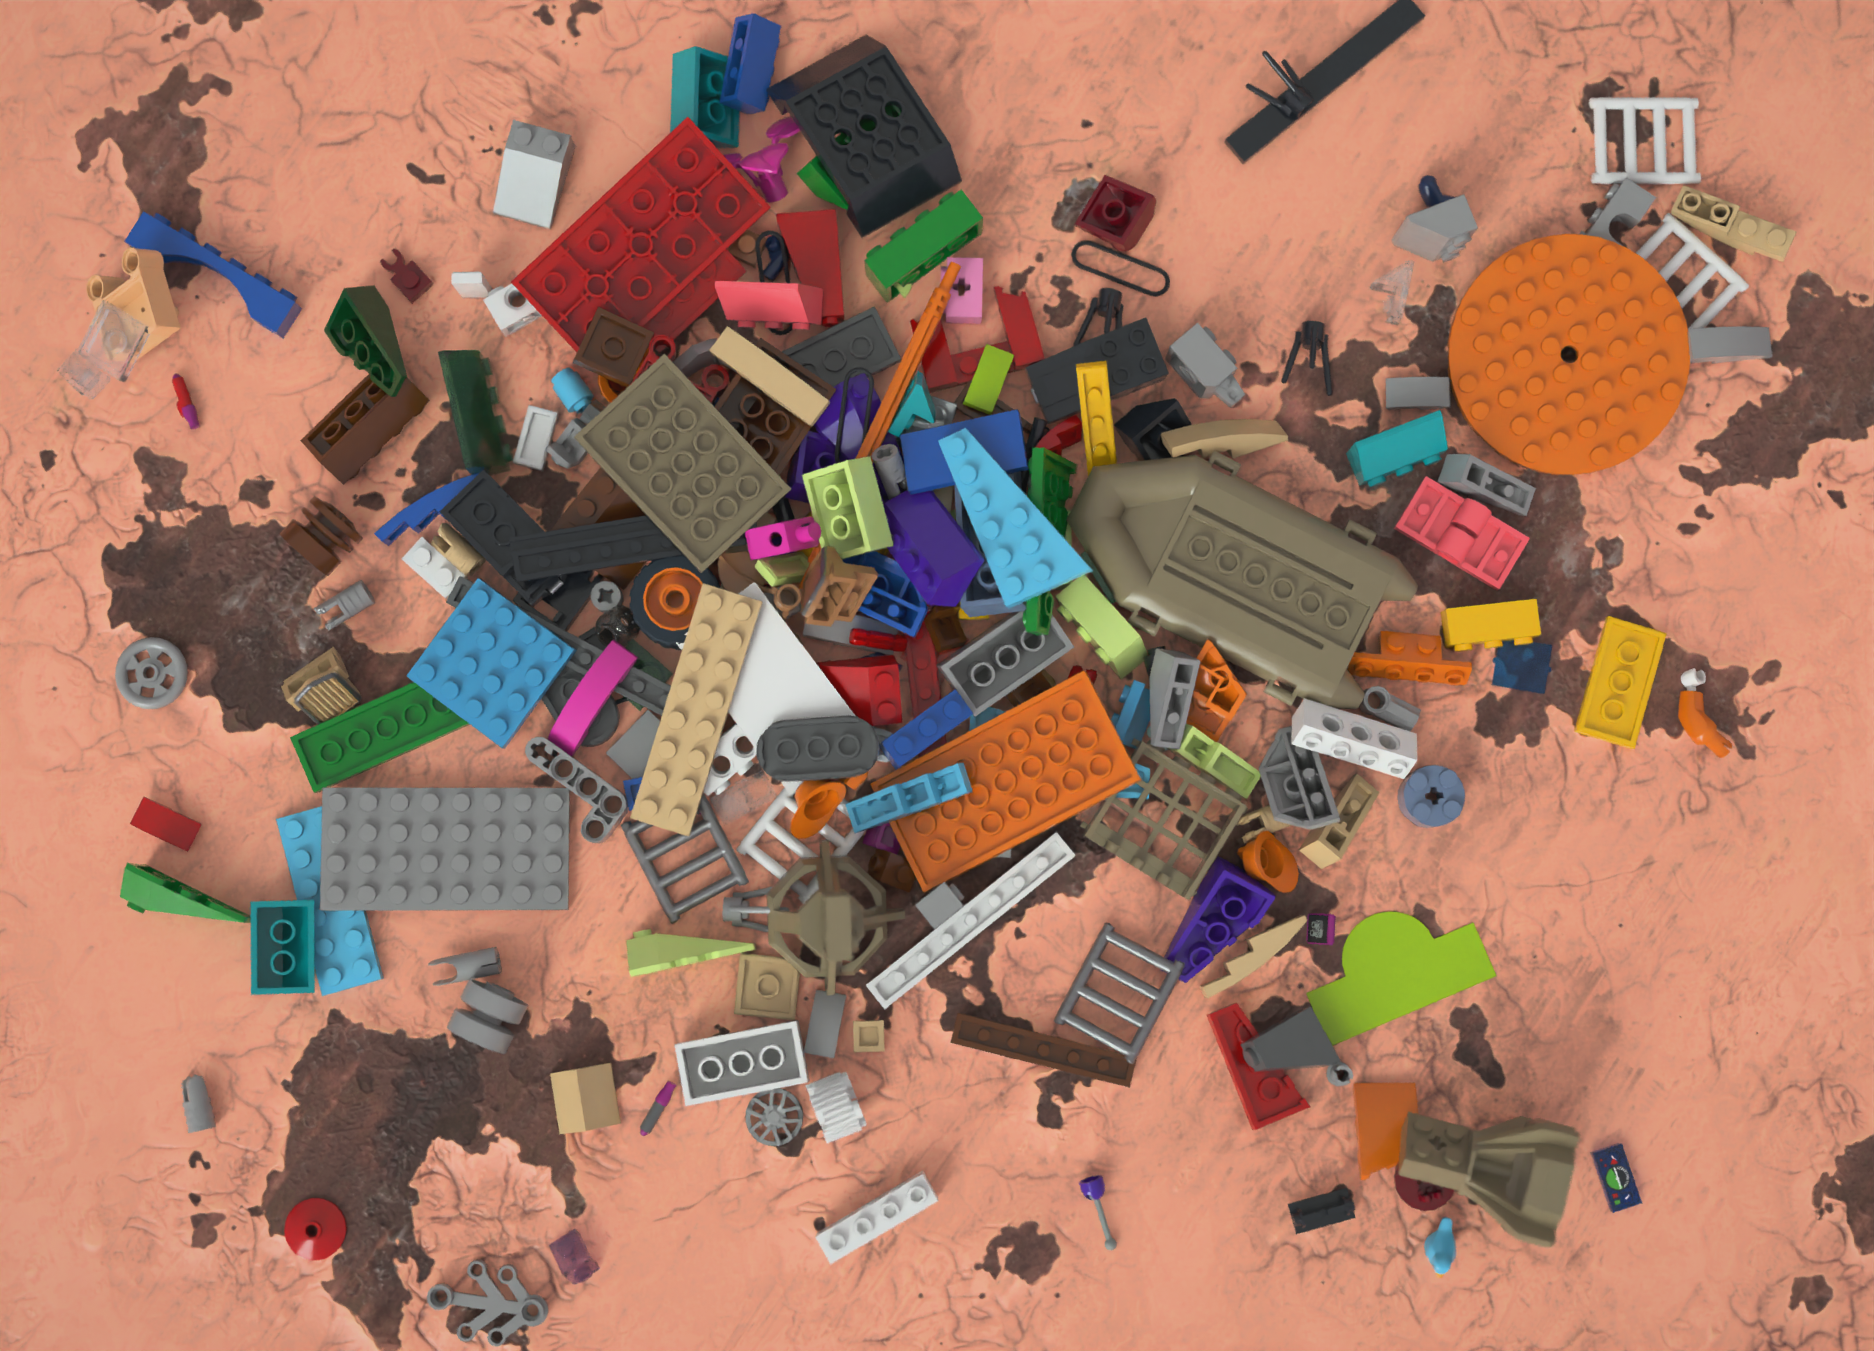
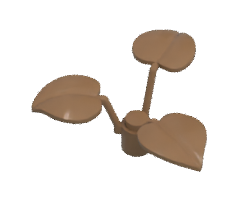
[718,551,802,644]

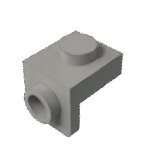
[546,418,587,469]

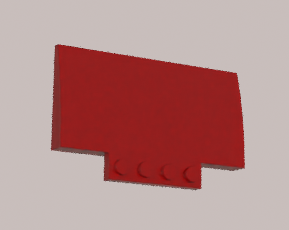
[511,117,771,353]

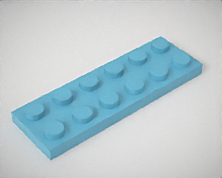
[276,806,384,996]

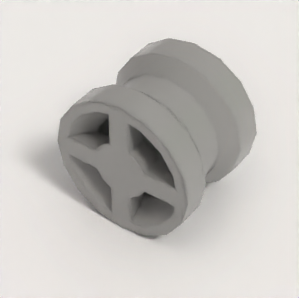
[591,581,623,614]

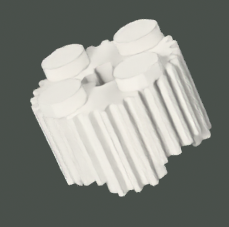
[805,1072,867,1144]

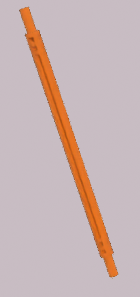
[798,262,961,589]

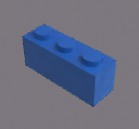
[719,13,781,115]
[880,689,973,770]

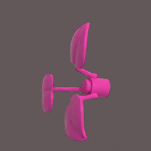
[724,116,800,203]

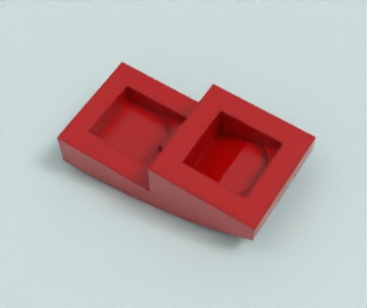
[1035,415,1082,456]
[130,796,202,852]

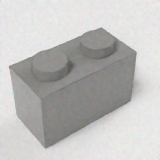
[916,882,965,929]

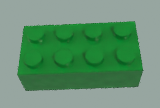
[864,189,983,303]

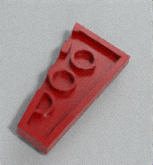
[1206,1003,1310,1130]

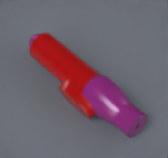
[171,374,200,430]

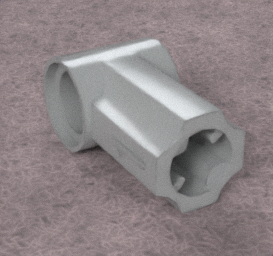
[1359,686,1421,732]

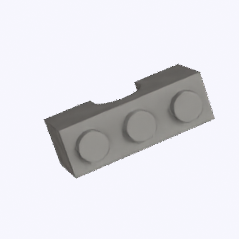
[1579,177,1656,246]

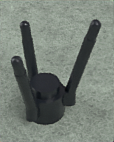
[1246,51,1314,117]
[1073,288,1124,346]
[1281,321,1332,396]

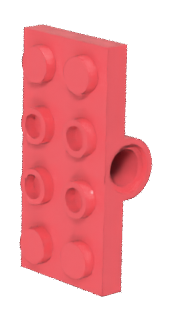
[1393,476,1530,591]

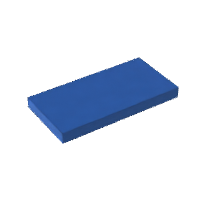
[900,409,1029,494]

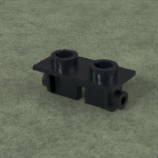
[1288,1187,1356,1234]

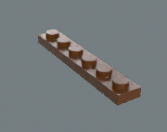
[950,1013,1137,1088]

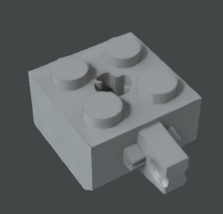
[1165,323,1245,408]

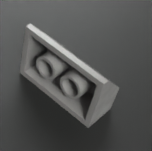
[1392,194,1478,262]

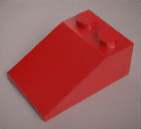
[815,655,903,726]

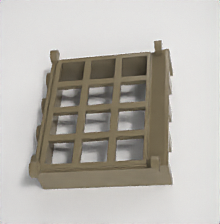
[1080,738,1248,900]

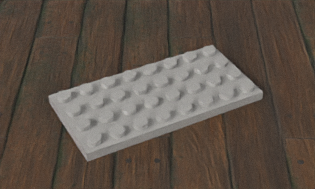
[320,788,570,911]

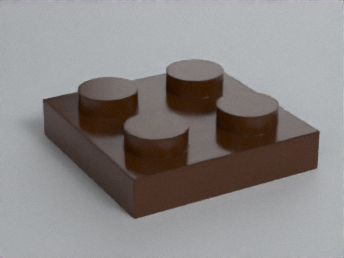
[573,307,654,387]

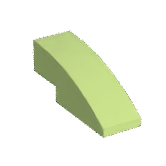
[1167,724,1261,799]

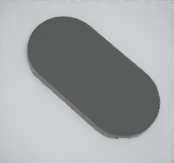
[542,666,620,747]
[756,715,880,782]

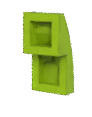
[963,344,1014,415]

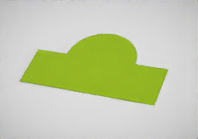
[1306,912,1497,1046]

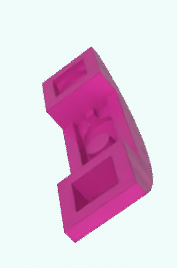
[547,640,638,757]

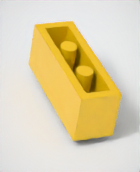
[1440,599,1541,652]

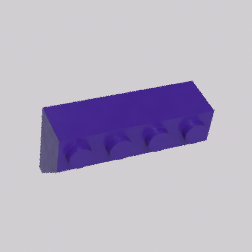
[883,490,985,607]

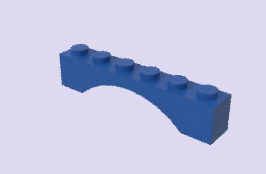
[124,211,302,339]

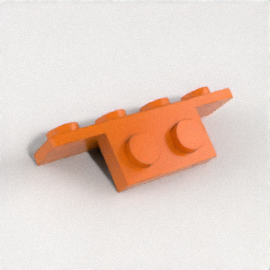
[1347,631,1472,685]

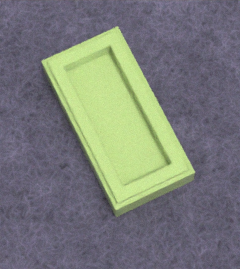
[755,551,810,587]

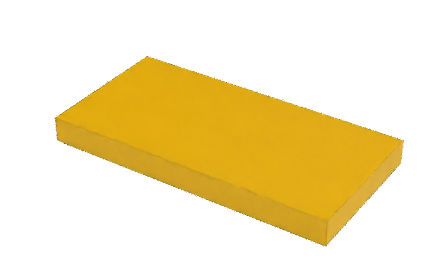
[1574,616,1667,749]

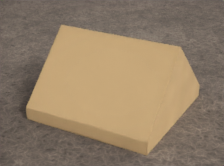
[550,1063,621,1134]

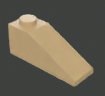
[1299,774,1380,869]

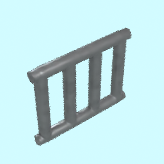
[621,792,749,924]
[1054,922,1185,1064]

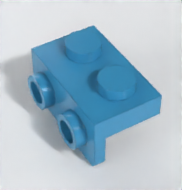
[1111,680,1150,749]

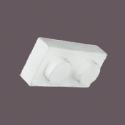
[401,537,468,599]

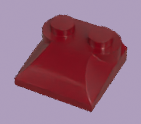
[1075,175,1157,252]

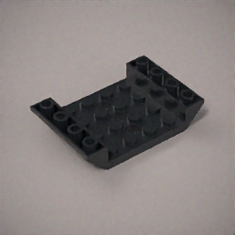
[766,34,962,238]

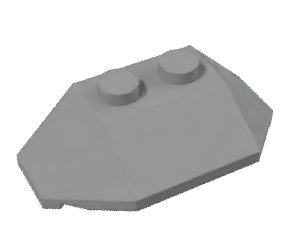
[1259,726,1340,830]

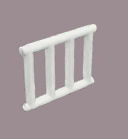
[1589,97,1701,184]
[1636,213,1749,330]
[736,787,866,904]

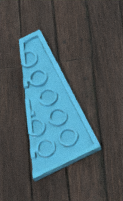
[938,428,1093,609]

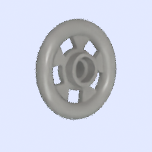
[115,637,188,709]

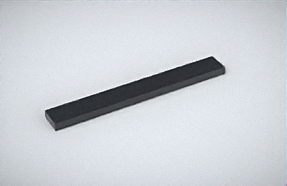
[1224,0,1425,165]

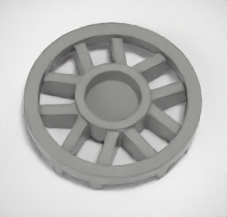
[745,1088,803,1146]

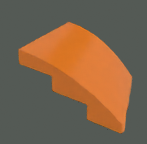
[1186,639,1247,742]
[1353,1083,1419,1180]

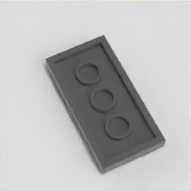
[782,306,901,387]

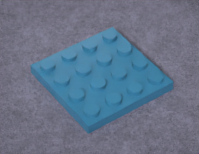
[407,578,577,749]

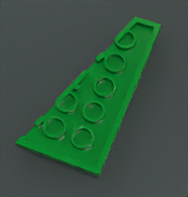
[1023,447,1077,635]

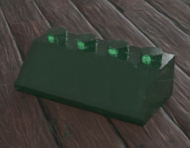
[438,350,513,476]

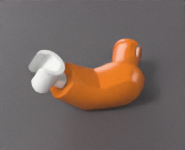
[1678,668,1732,758]

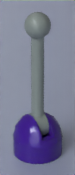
[1079,1175,1117,1250]

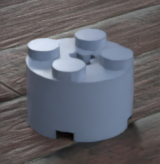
[1397,765,1465,828]

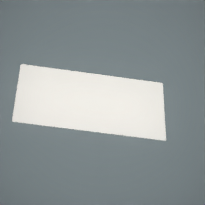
[676,582,855,794]

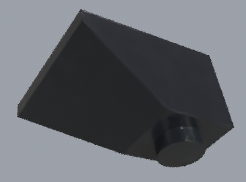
[1114,398,1192,461]

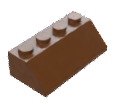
[300,374,430,485]

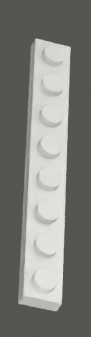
[866,832,1076,1009]

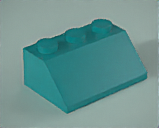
[670,46,740,148]
[1346,410,1448,488]
[251,900,315,995]

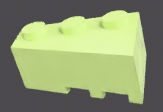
[1056,575,1148,680]

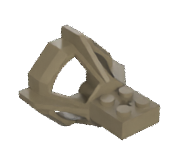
[767,839,905,995]
[1398,1112,1580,1248]

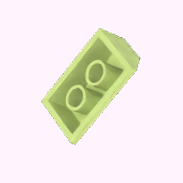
[802,456,894,560]

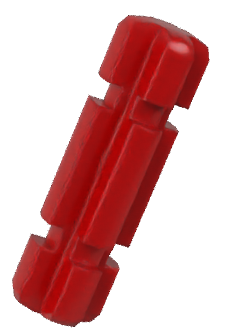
[849,628,908,652]

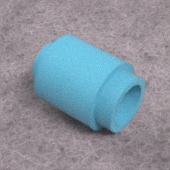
[551,367,594,414]

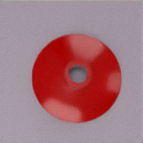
[284,1198,347,1261]

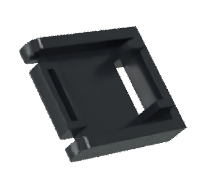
[512,570,605,631]

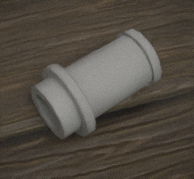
[1326,1062,1353,1086]

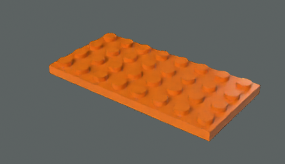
[870,670,1142,893]

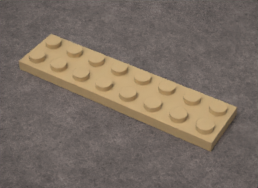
[630,583,763,837]

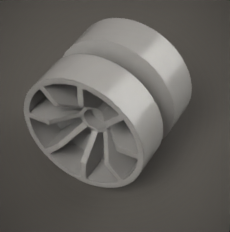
[446,979,528,1054]

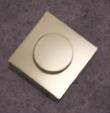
[853,1020,885,1052]

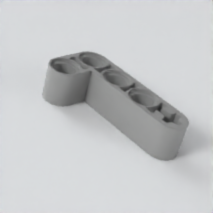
[525,737,629,843]

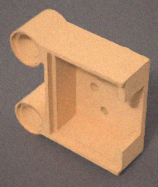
[86,247,181,362]

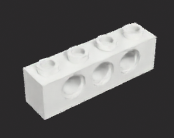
[483,275,542,337]
[1291,698,1417,779]
[704,723,756,796]
[815,1171,938,1264]

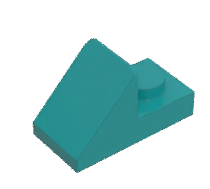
[888,371,936,437]

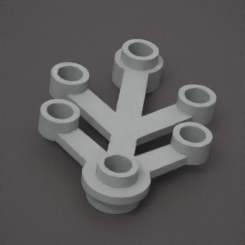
[427,1259,548,1347]

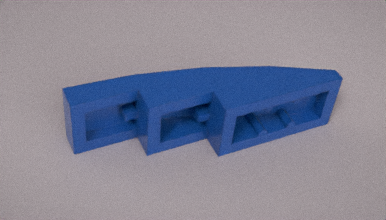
[374,472,480,546]

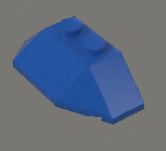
[842,551,928,637]

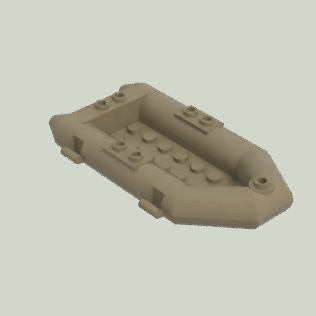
[1066,451,1418,709]

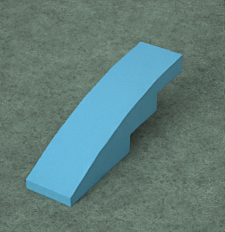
[845,763,973,833]

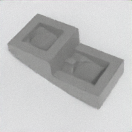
[1386,377,1451,410]
[804,989,846,1058]

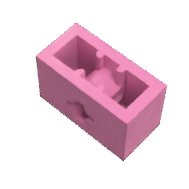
[941,257,983,324]

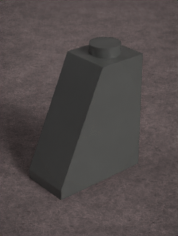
[1240,1006,1341,1072]

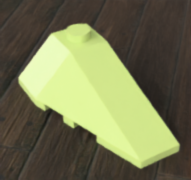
[626,929,756,977]

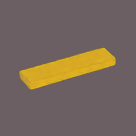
[1076,361,1117,476]

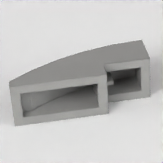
[1687,326,1773,364]
[803,615,898,655]

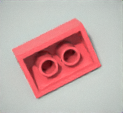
[715,281,823,330]

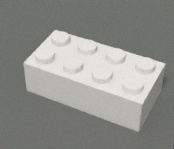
[675,1020,810,1106]

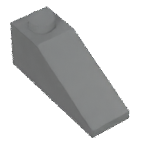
[1438,454,1536,516]
[1149,648,1200,749]

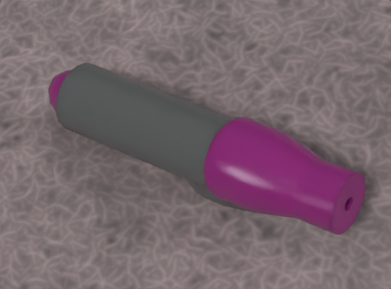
[640,1080,676,1136]

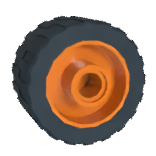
[629,555,721,650]

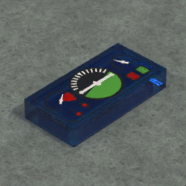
[1590,1143,1642,1213]

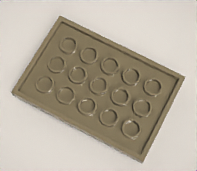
[574,354,791,573]

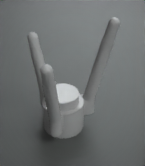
[723,887,789,932]

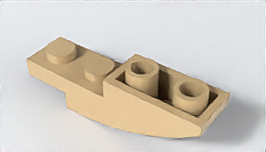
[1671,185,1796,262]

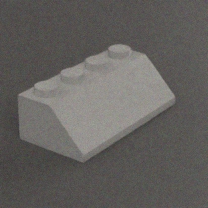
[936,611,1074,717]

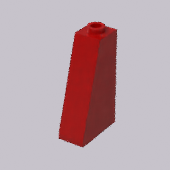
[776,209,845,327]

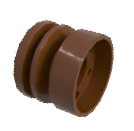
[280,495,363,576]

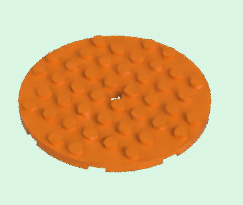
[1447,234,1690,475]

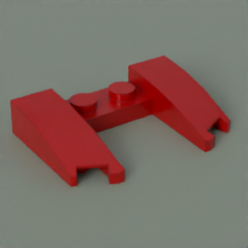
[910,286,1045,393]

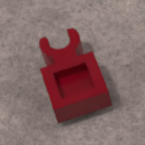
[380,248,434,303]

